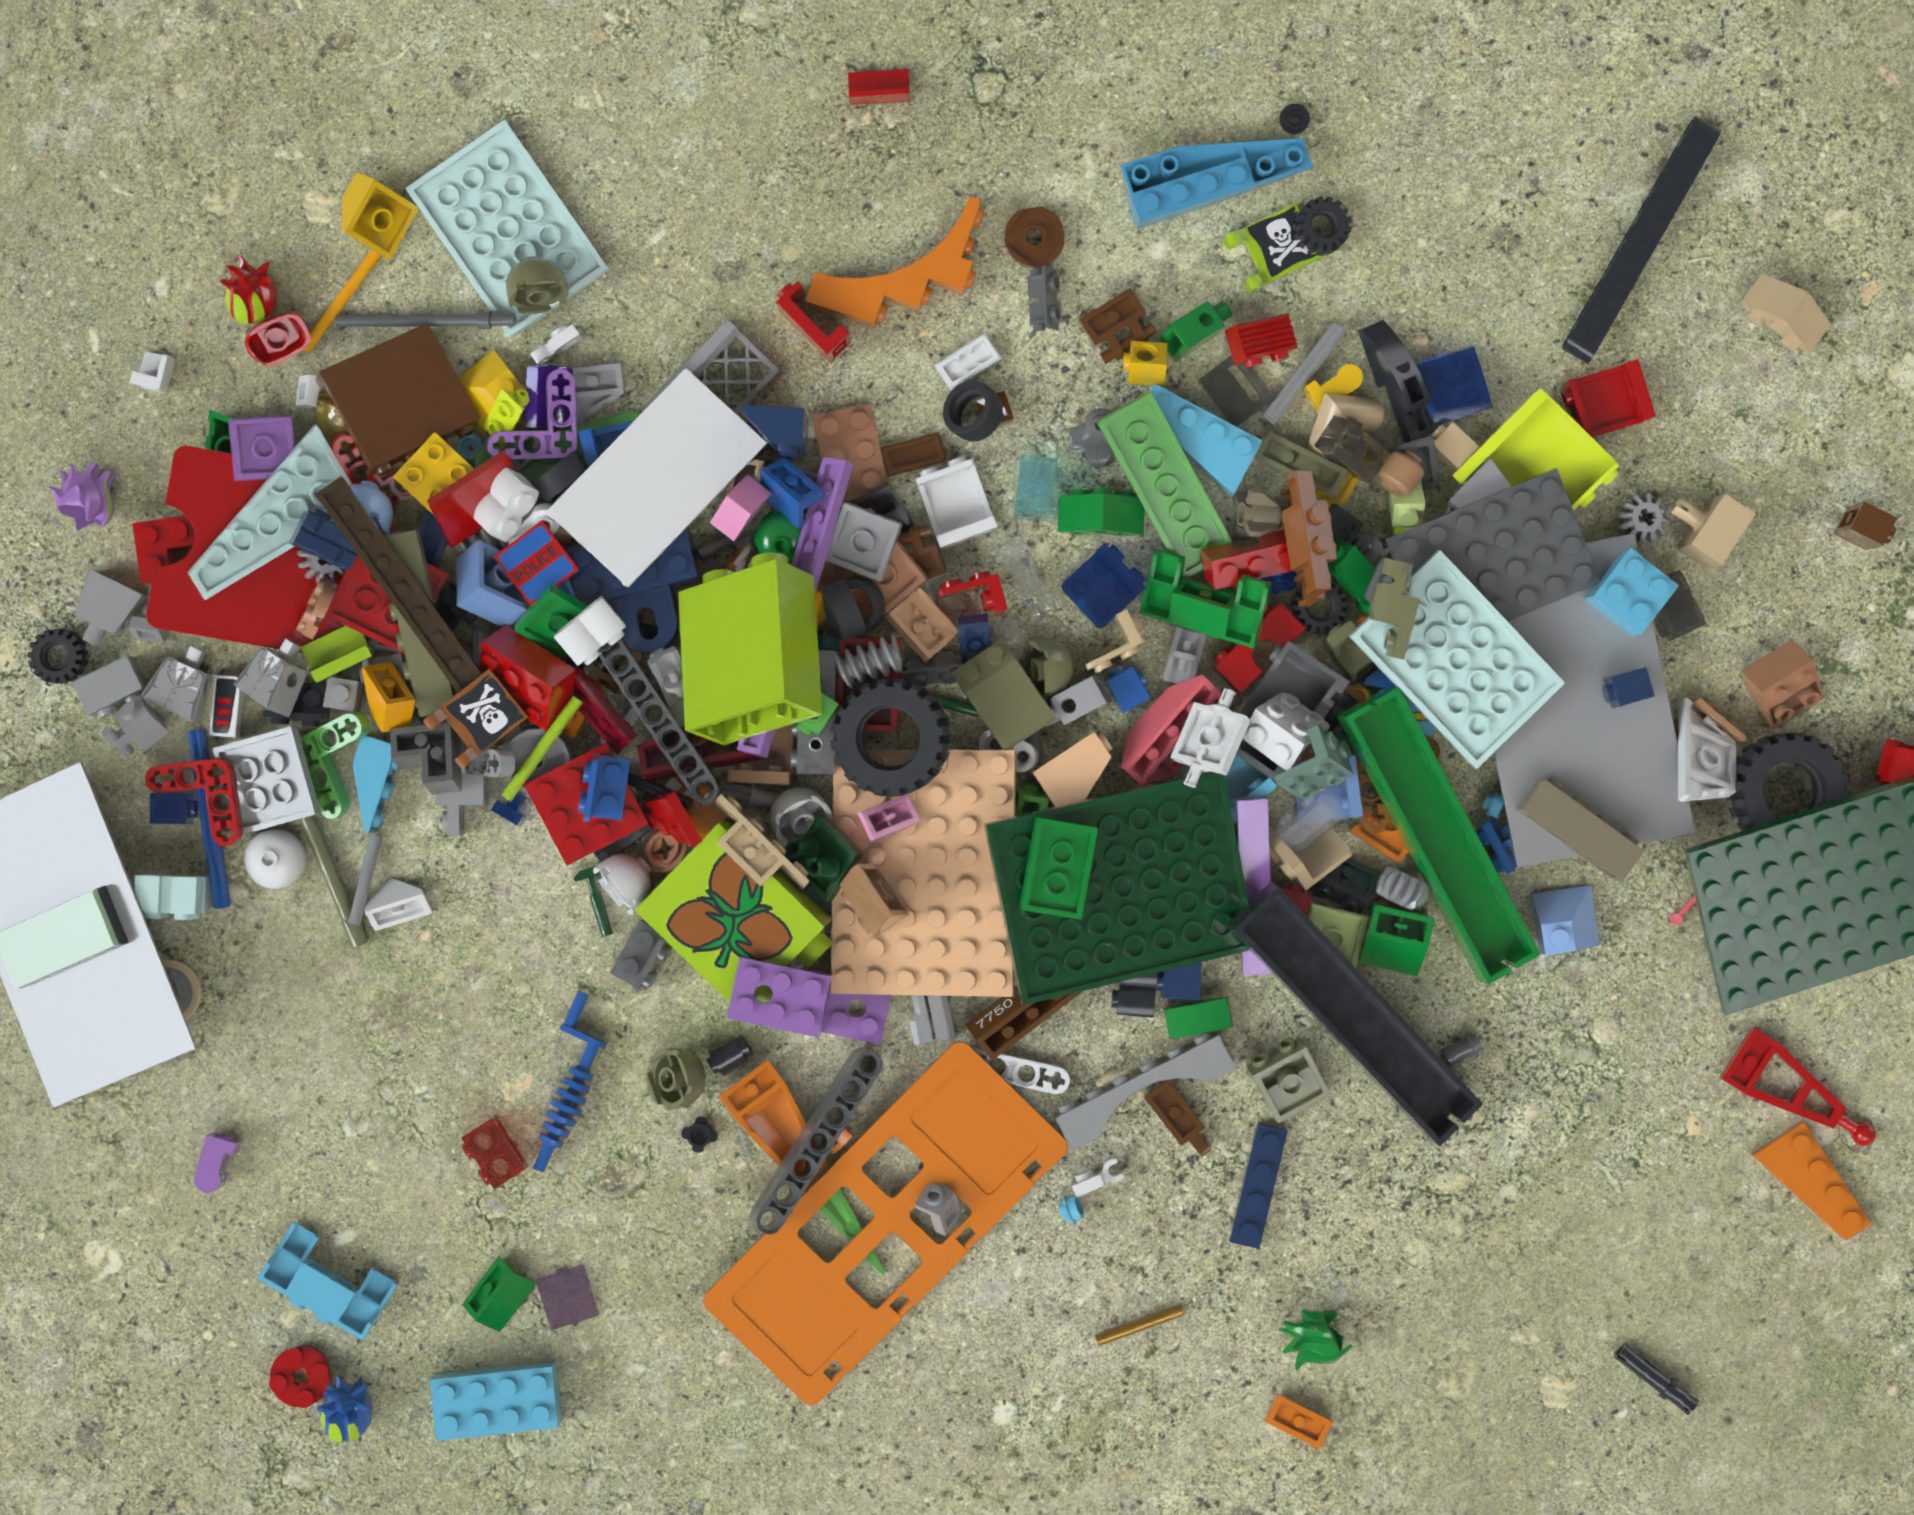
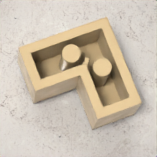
[1740,273,1831,353]

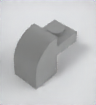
[435,775,488,836]

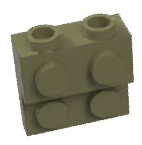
[1246,1037,1331,1123]

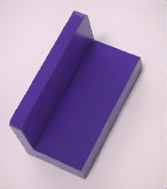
[525,364,573,428]

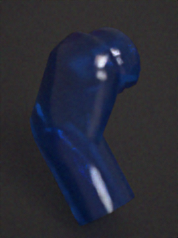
[1261,571,1298,595]

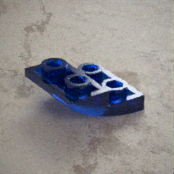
[1416,346,1493,426]

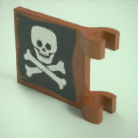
[423,668,528,769]

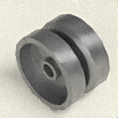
[506,725,571,794]

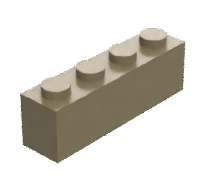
[1516,778,1644,881]

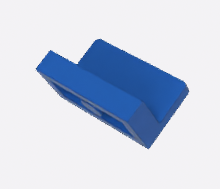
[761,457,823,529]

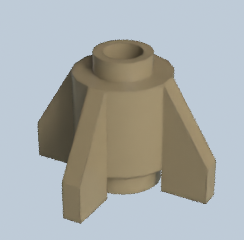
[1231,489,1283,540]

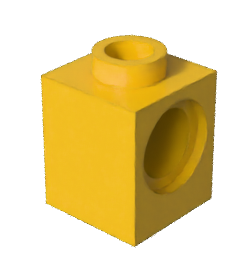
[1123,341,1167,386]

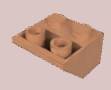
[1741,639,1824,730]

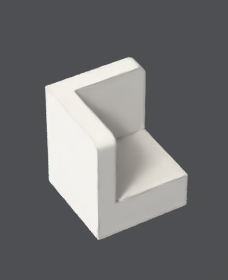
[130,352,176,394]

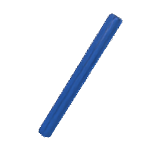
[188,729,231,909]

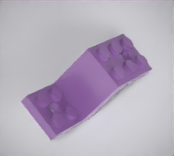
[727,957,891,1045]

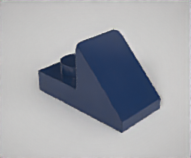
[957,613,991,665]

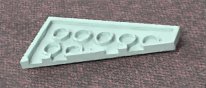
[187,425,352,600]

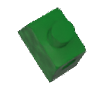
[1159,301,1232,363]

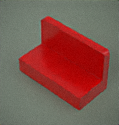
[848,69,910,105]

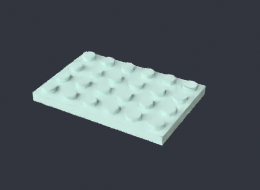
[405,119,609,339]
[1349,550,1565,769]

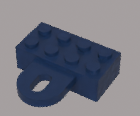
[564,526,703,653]

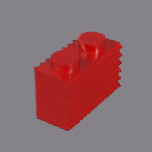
[1225,313,1298,369]

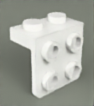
[1243,692,1330,771]

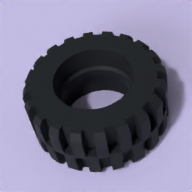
[830,678,952,797]
[1726,732,1852,831]

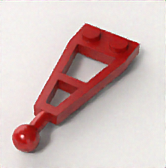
[1719,1027,1876,1146]

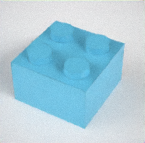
[1584,547,1679,637]

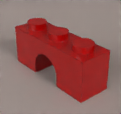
[1200,530,1294,590]
[1213,603,1306,694]

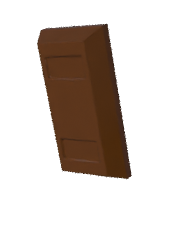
[880,432,947,477]

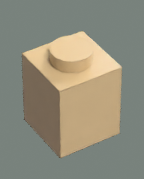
[1431,422,1480,472]

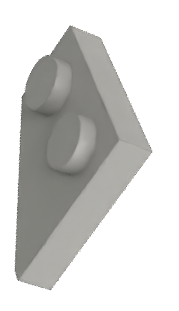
[572,363,625,424]

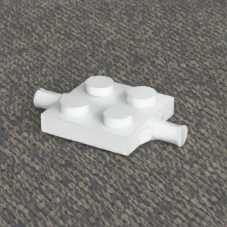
[1171,688,1250,788]

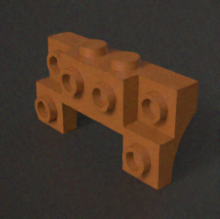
[1280,471,1337,607]

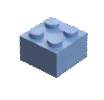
[456,540,529,627]

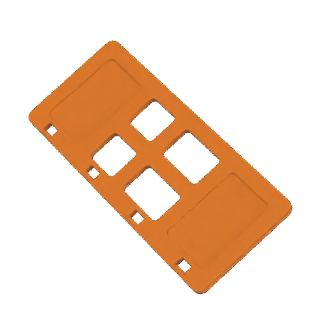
[703,1041,1067,1405]

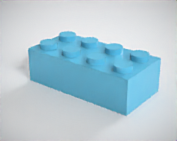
[430,1360,563,1441]

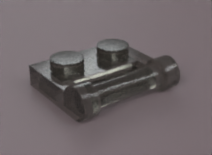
[1198,355,1278,427]

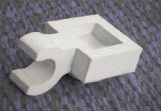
[1071,1157,1124,1197]

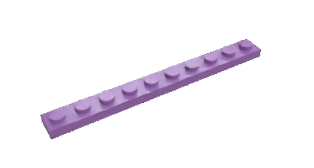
[737,457,854,758]

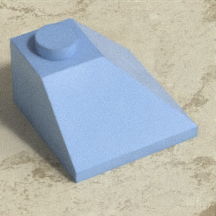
[1530,885,1600,955]

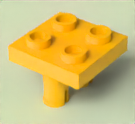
[393,432,474,514]

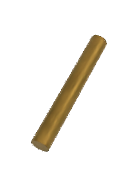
[1095,1304,1184,1346]

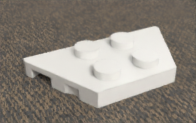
[1678,698,1736,802]

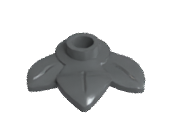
[1070,408,1112,469]

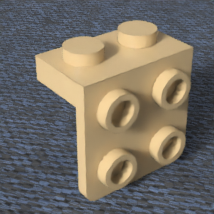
[1084,609,1143,674]
[1269,821,1352,891]

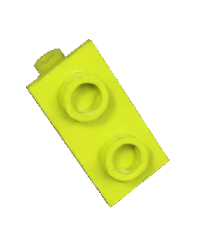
[483,388,529,448]

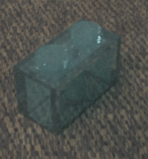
[1014,455,1062,522]

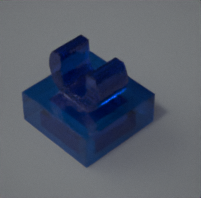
[491,793,527,826]

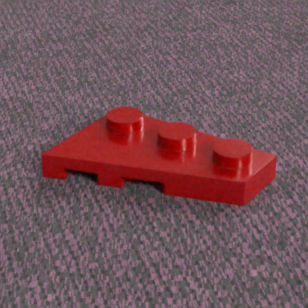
[642,791,702,848]

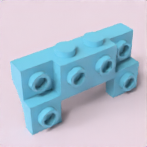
[257,1222,399,1341]

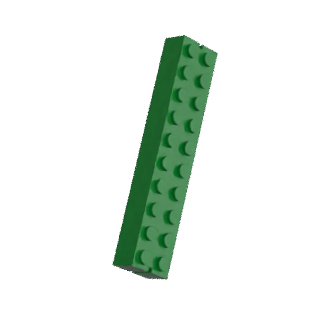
[1337,686,1541,985]

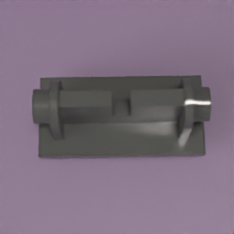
[1027,266,1061,331]
[902,651,962,687]

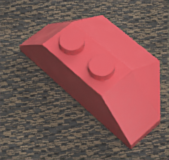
[1121,675,1222,786]

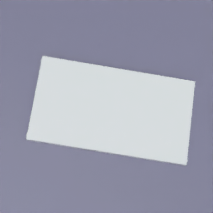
[546,368,767,588]

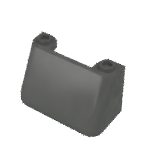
[1236,641,1350,784]

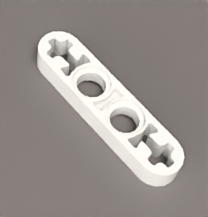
[971,1046,1070,1094]

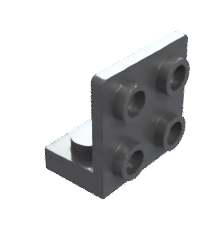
[610,920,673,993]

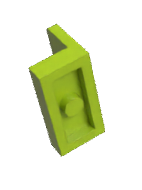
[301,626,373,683]

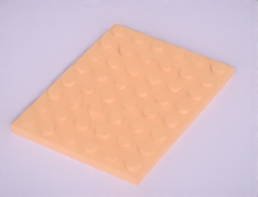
[831,750,1016,997]

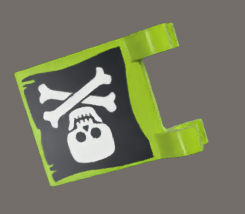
[1222,203,1323,294]

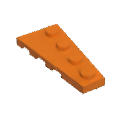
[1751,1121,1871,1241]

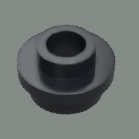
[1279,104,1310,135]

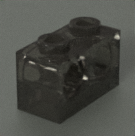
[1314,415,1391,484]

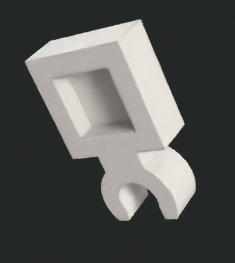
[531,324,583,364]

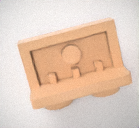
[885,587,959,663]

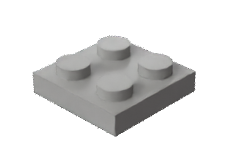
[826,502,903,582]

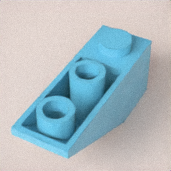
[352,735,400,833]

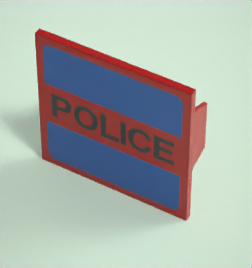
[494,520,579,606]

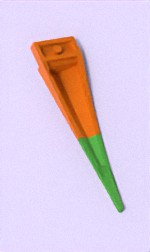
[718,1060,885,1275]

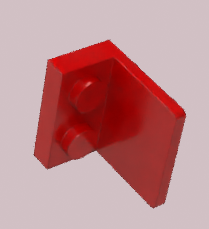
[935,571,1008,617]

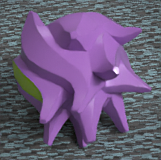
[49,462,116,531]

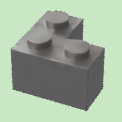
[390,722,462,795]

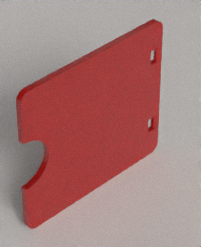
[146,445,364,653]

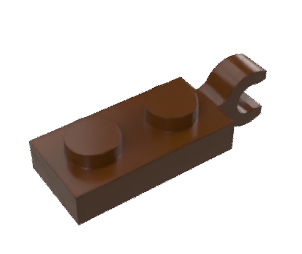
[1144,1080,1211,1157]

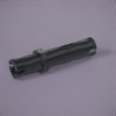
[1614,1342,1699,1415]

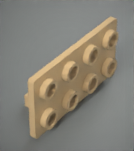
[715,794,810,891]

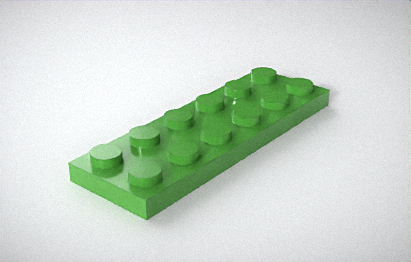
[1096,391,1235,578]

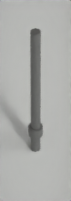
[336,311,516,329]

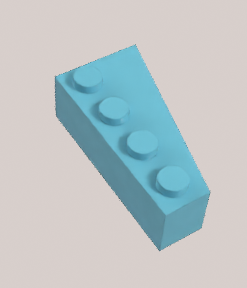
[1150,384,1262,498]

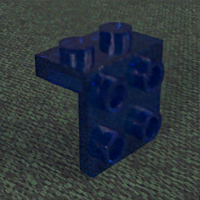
[1061,543,1146,629]

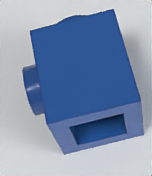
[1104,665,1150,714]

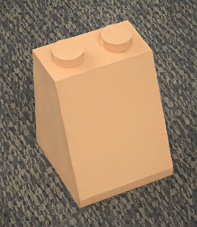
[1032,731,1112,807]

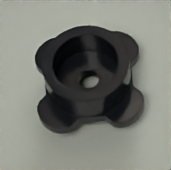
[681,1116,718,1153]

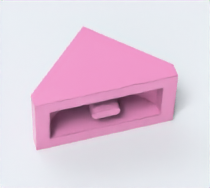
[710,474,772,542]
[858,794,920,842]

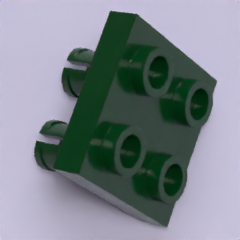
[786,815,864,901]

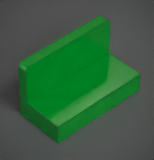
[462,1256,535,1332]

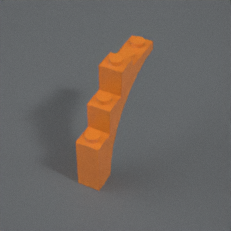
[805,196,985,329]

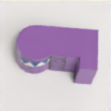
[194,1132,242,1193]

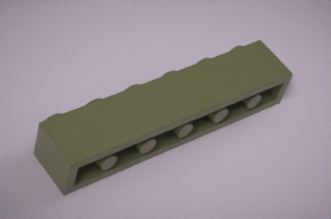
[384,527,456,717]

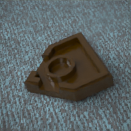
[567,656,622,695]

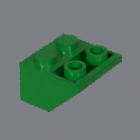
[1358,903,1435,976]

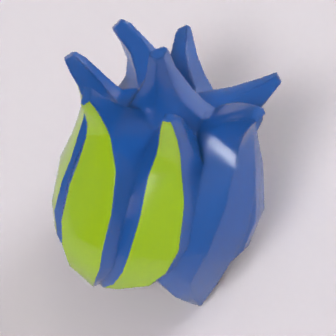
[317,1375,373,1443]

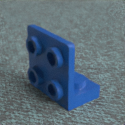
[578,753,630,822]

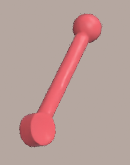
[1669,895,1696,925]

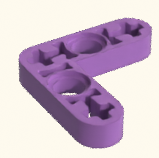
[487,369,577,459]

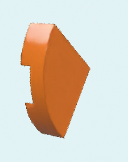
[830,1127,853,1154]

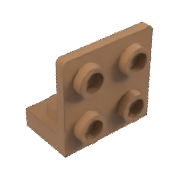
[728,725,794,786]

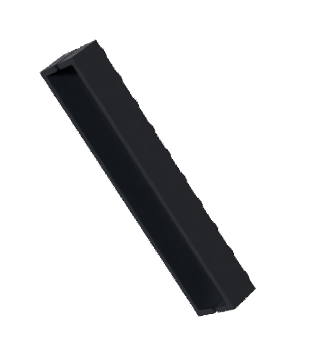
[1226,882,1483,1147]

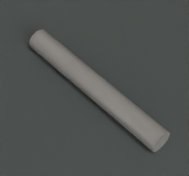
[348,835,382,926]

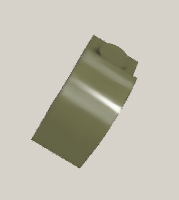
[1322,620,1378,685]

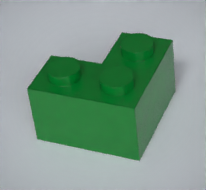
[1058,488,1144,536]

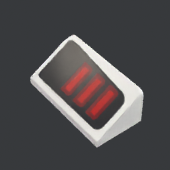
[209,675,244,738]

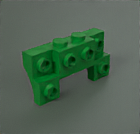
[1140,549,1272,649]

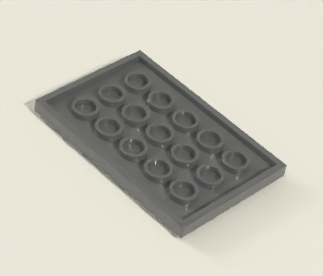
[1386,468,1600,622]

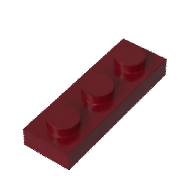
[573,666,638,755]

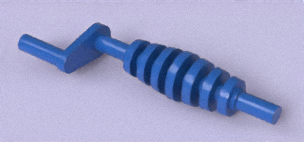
[533,990,608,1173]

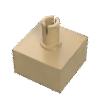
[1670,493,1756,570]

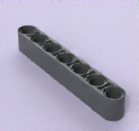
[598,639,722,805]
[750,1047,883,1235]

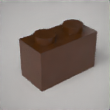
[1834,501,1897,550]

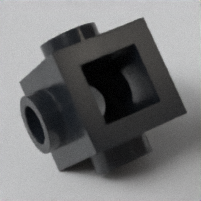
[436,582,479,631]

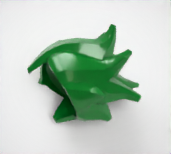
[1279,1309,1352,1371]

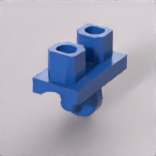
[1475,817,1517,874]

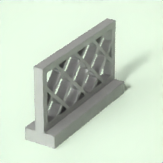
[643,319,779,415]

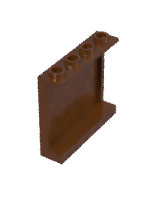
[315,323,480,477]

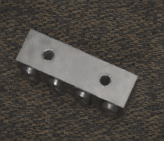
[791,650,838,774]

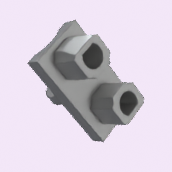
[1162,627,1206,684]
[647,646,683,707]

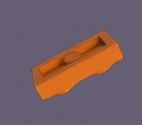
[1264,1393,1333,1449]

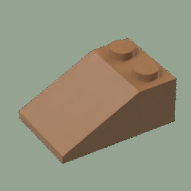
[840,863,909,936]

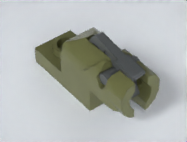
[1364,558,1420,660]

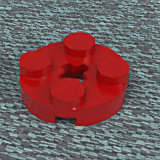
[269,1345,333,1408]

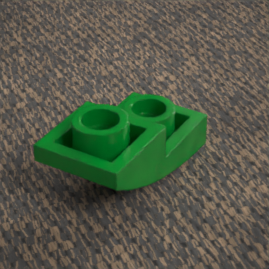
[1164,996,1233,1039]

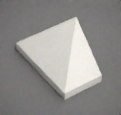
[364,877,433,931]

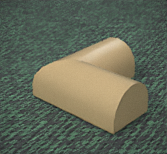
[1307,393,1384,459]

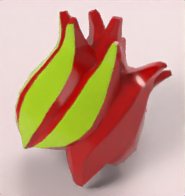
[220,254,277,325]

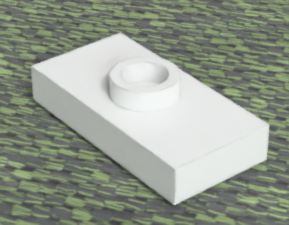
[934,333,1002,392]

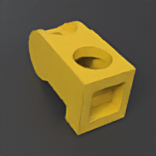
[1303,364,1363,413]

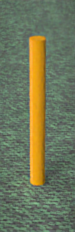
[304,250,381,354]

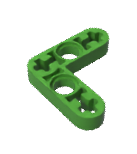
[300,711,370,819]

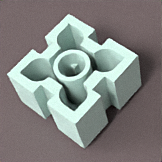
[134,874,211,920]

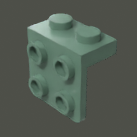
[1275,725,1354,799]

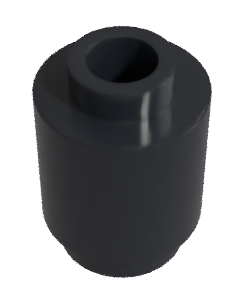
[706,1034,754,1076]

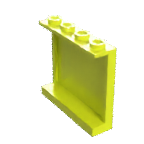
[1452,386,1619,511]

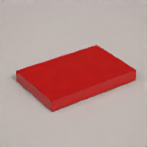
[427,451,516,548]

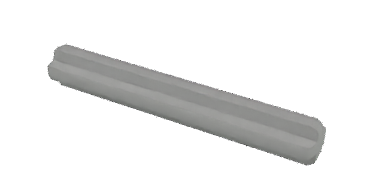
[1263,322,1346,425]

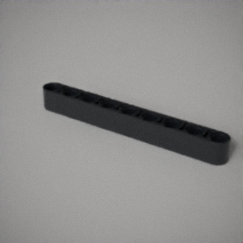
[1561,116,1722,364]

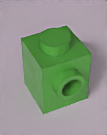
[795,692,840,737]
[1016,781,1049,816]

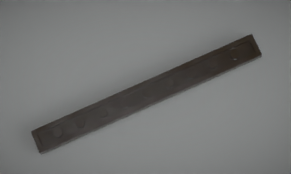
[315,476,523,748]

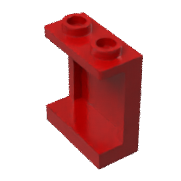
[776,281,851,363]
[1561,359,1656,438]

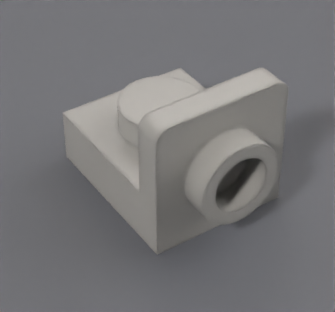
[915,1183,961,1236]

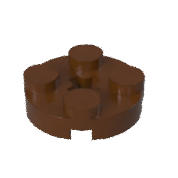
[1005,207,1065,269]

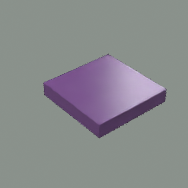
[228,415,295,482]

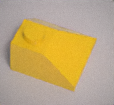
[342,172,419,261]
[458,349,526,434]

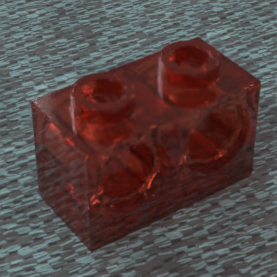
[461,1115,529,1189]

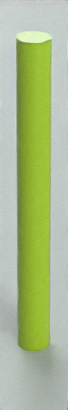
[501,695,583,802]

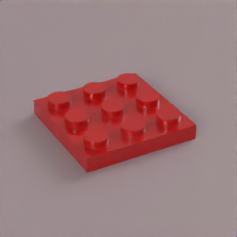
[325,554,449,654]
[524,742,649,866]

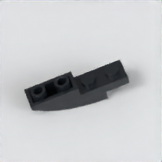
[1358,320,1434,443]

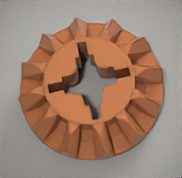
[644,829,688,874]

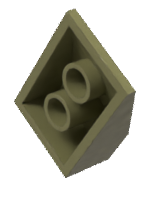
[951,639,1056,750]

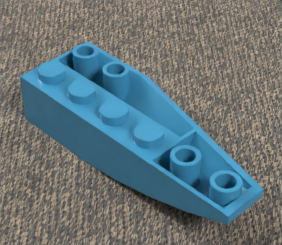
[1120,138,1313,229]

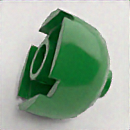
[754,509,805,565]

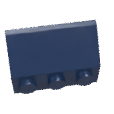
[742,405,809,460]

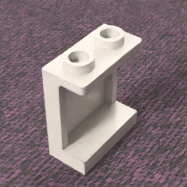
[916,456,998,550]

